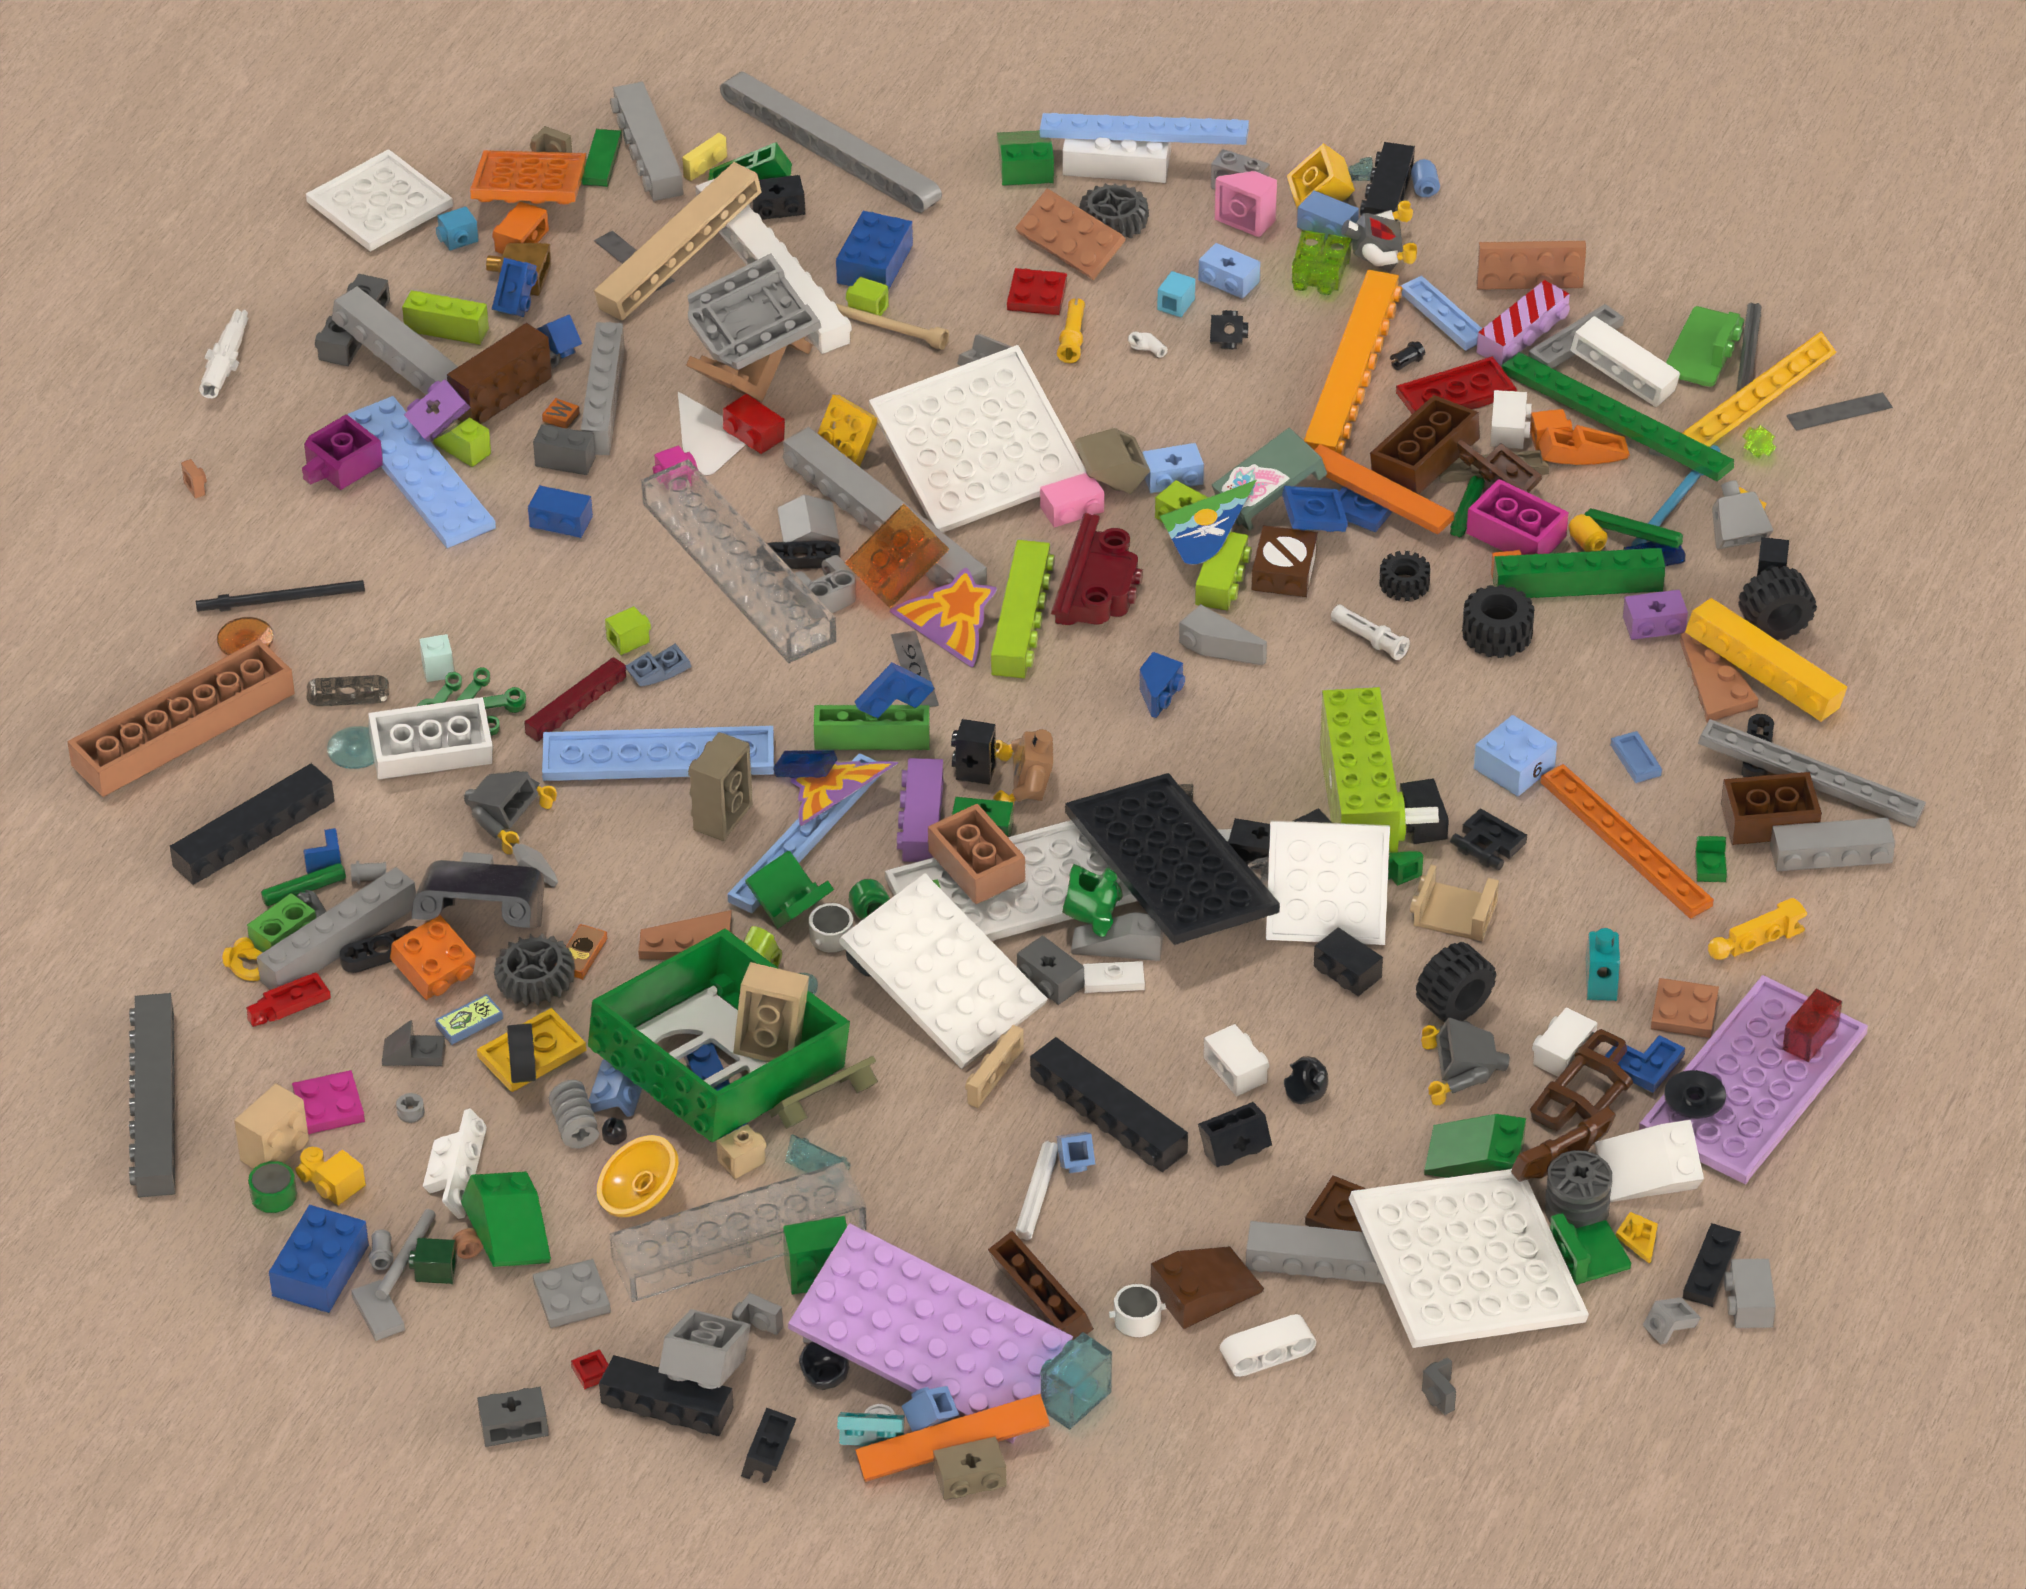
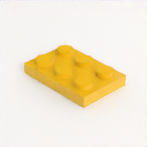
[477,1008,587,1092]

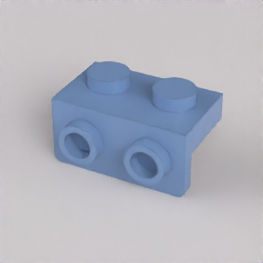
[588,1059,642,1117]

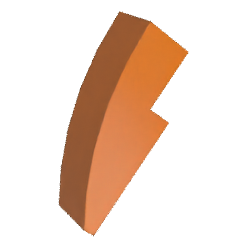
[1538,425,1630,465]

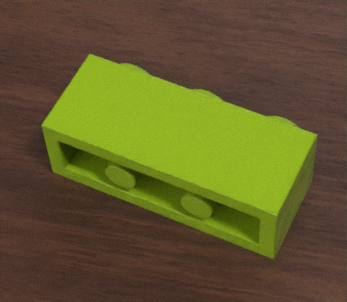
[402,290,489,345]
[1195,532,1252,611]

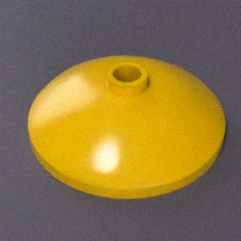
[597,1135,679,1217]

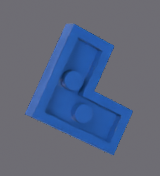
[854,662,935,719]
[1605,1035,1685,1093]

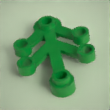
[417,667,526,736]

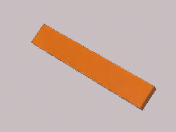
[1314,444,1454,535]
[855,1394,1050,1482]

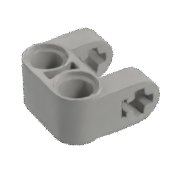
[786,555,856,617]

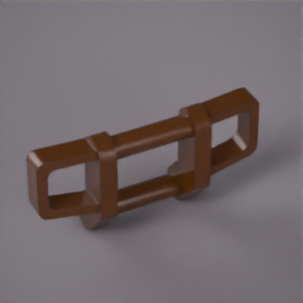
[1530,1029,1633,1131]
[1511,1106,1616,1182]

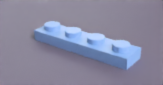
[1401,276,1482,351]

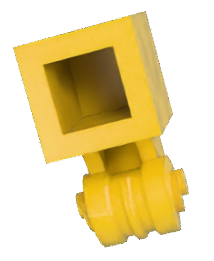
[295,1147,366,1206]

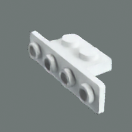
[423,1109,487,1219]

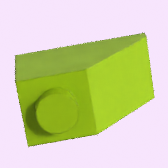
[433,417,491,467]

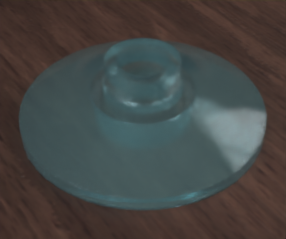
[327,726,375,769]

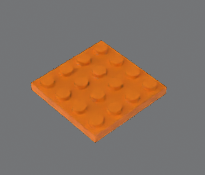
[470,150,587,205]

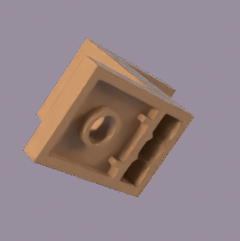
[686,336,813,402]

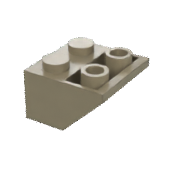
[1074,428,1150,494]

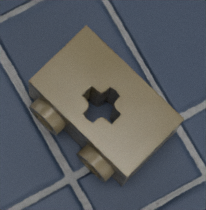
[933,1436,1006,1500]

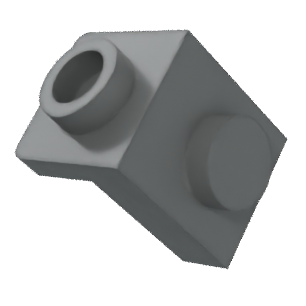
[1422,1357,1456,1415]

